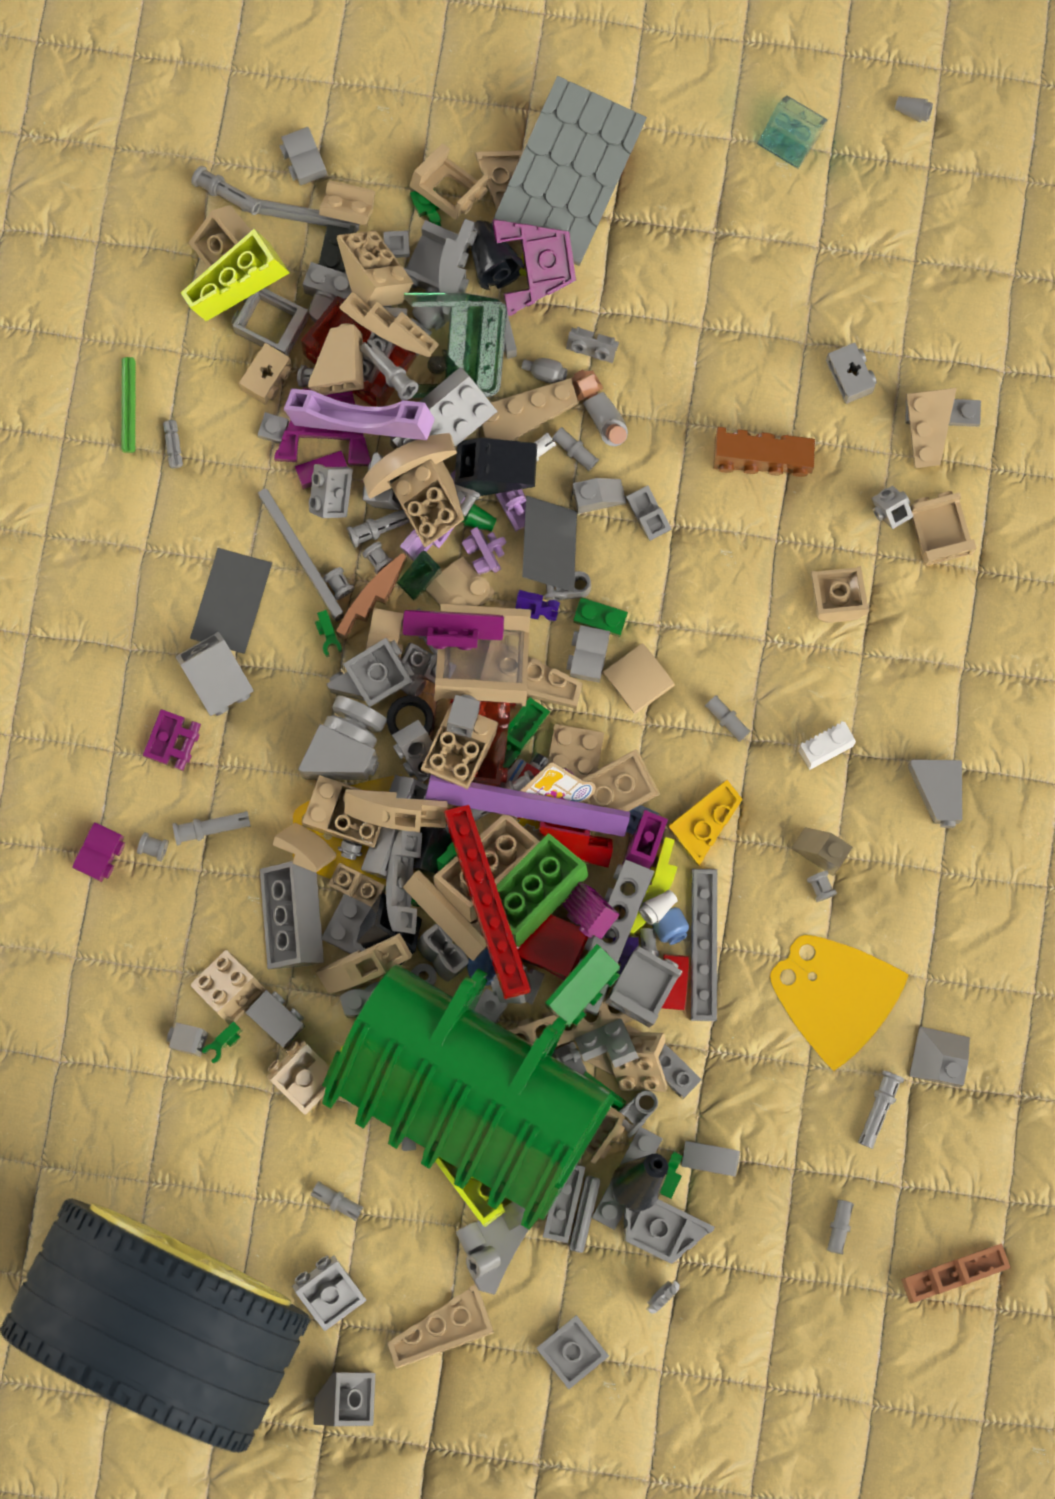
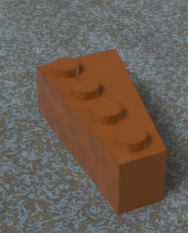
[713,427,815,477]

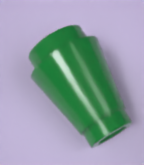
[462,503,497,532]

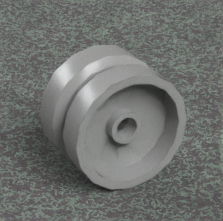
[323,696,387,748]

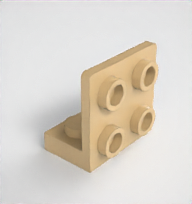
[191,950,266,1025]
[607,1032,668,1092]

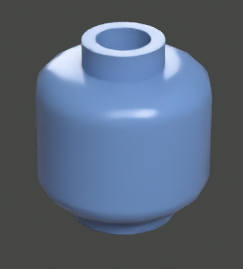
[652,907,689,945]

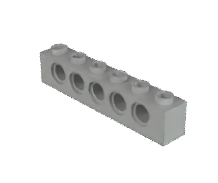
[578,860,654,1016]

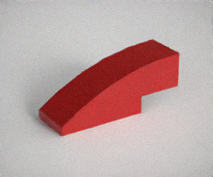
[539,821,613,868]

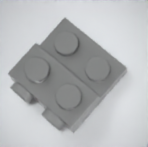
[343,638,415,707]
[292,1255,367,1332]

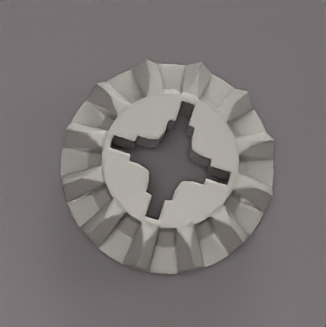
[646,1280,680,1314]

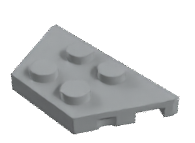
[624,1199,715,1264]

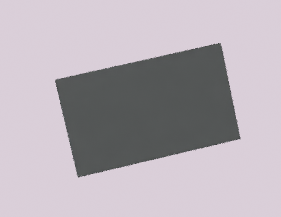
[522,496,577,592]
[190,548,272,654]

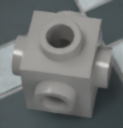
[872,486,914,529]

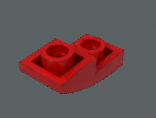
[662,954,689,1010]

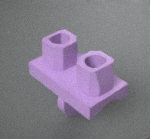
[495,489,527,532]
[462,527,506,575]

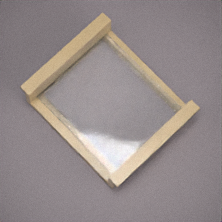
[434,604,531,706]

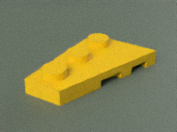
[667,780,743,866]

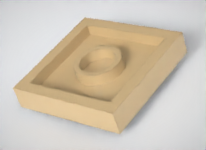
[547,724,604,779]

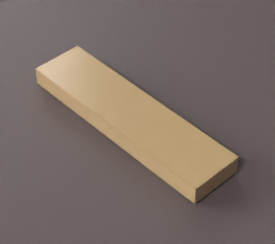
[403,870,487,961]

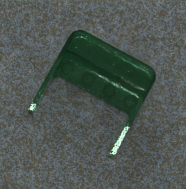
[404,293,507,398]

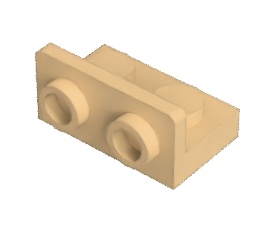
[319,180,375,225]

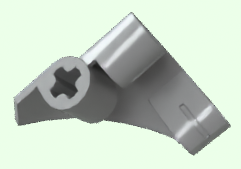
[456,1202,529,1295]

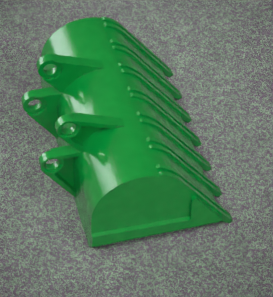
[322,964,616,1230]

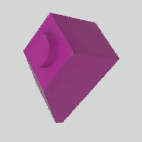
[622,810,668,869]

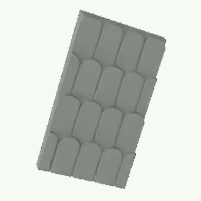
[491,76,647,266]

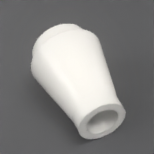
[639,890,678,925]

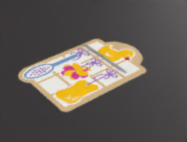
[509,763,596,834]

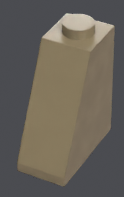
[791,827,853,876]

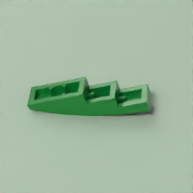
[472,697,550,786]

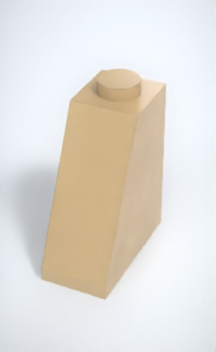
[308,323,364,395]

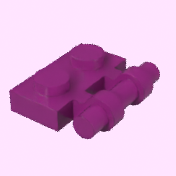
[143,709,201,771]

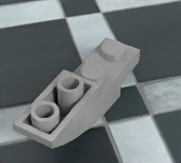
[439,219,477,322]

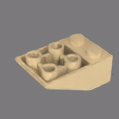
[337,231,413,308]
[391,459,464,547]
[421,703,498,790]
[302,775,382,848]

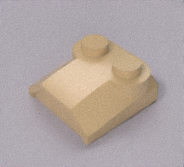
[425,557,496,607]
[811,566,869,623]

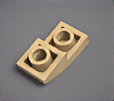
[328,863,386,907]

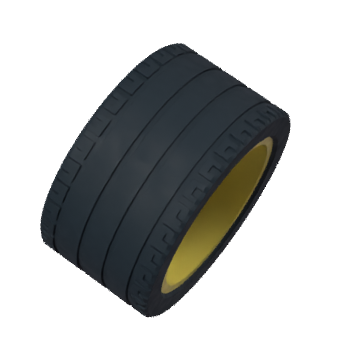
[0,1198,310,1453]

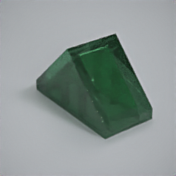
[397,550,442,601]

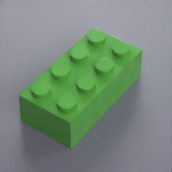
[496,833,588,947]

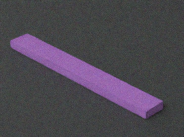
[425,775,630,837]

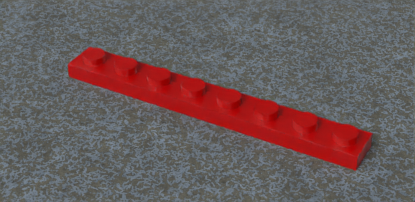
[444,805,530,999]

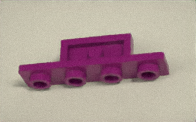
[403,610,504,650]

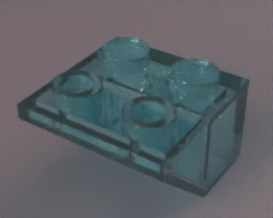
[757,95,828,169]

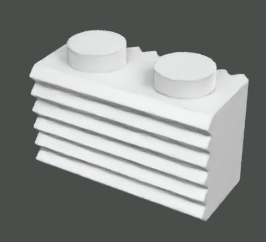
[799,721,856,770]

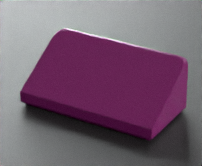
[295,451,348,490]

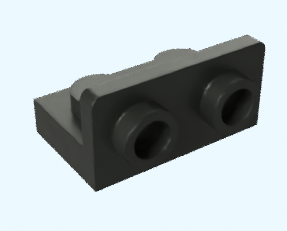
[318,224,356,274]

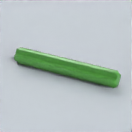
[121,357,136,453]

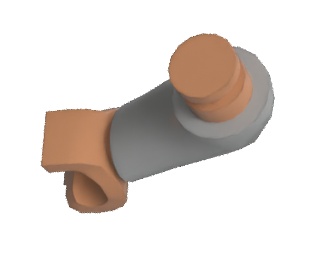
[571,369,628,446]

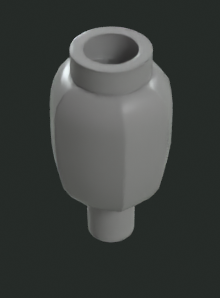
[522,358,567,384]

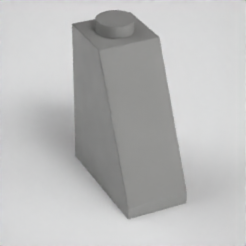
[908,760,962,828]

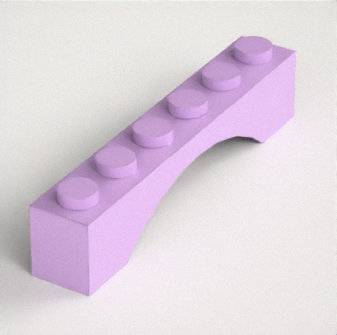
[284,389,435,440]

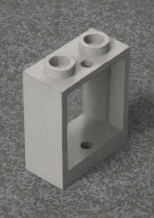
[232,288,310,356]

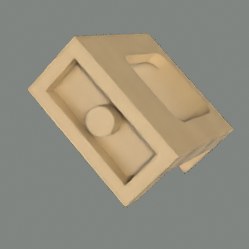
[410,143,489,220]

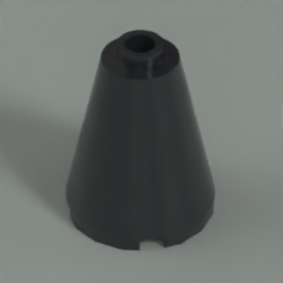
[471,220,524,290]
[610,1153,669,1212]

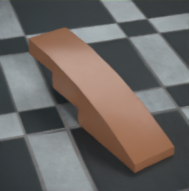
[336,553,407,640]
[901,1243,1011,1304]

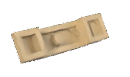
[363,433,457,499]

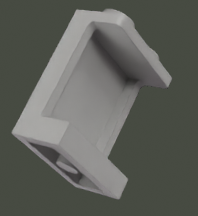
[605,946,682,1028]

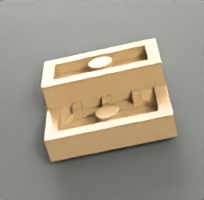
[603,643,675,714]
[273,823,336,873]

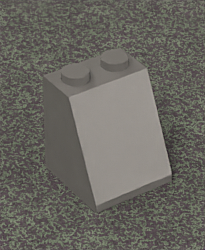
[175,632,254,716]
[298,724,379,780]

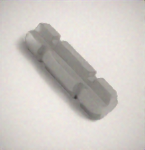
[163,420,183,468]

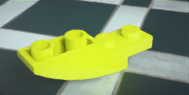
[629,837,678,936]

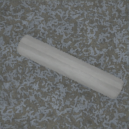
[569,1176,600,1253]

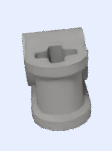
[544,571,591,601]
[620,1091,658,1138]

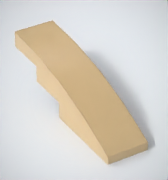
[339,292,439,357]

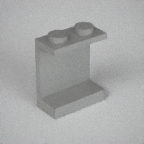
[403,220,470,296]

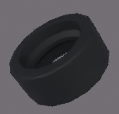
[387,695,434,744]

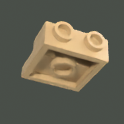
[266,1040,329,1115]

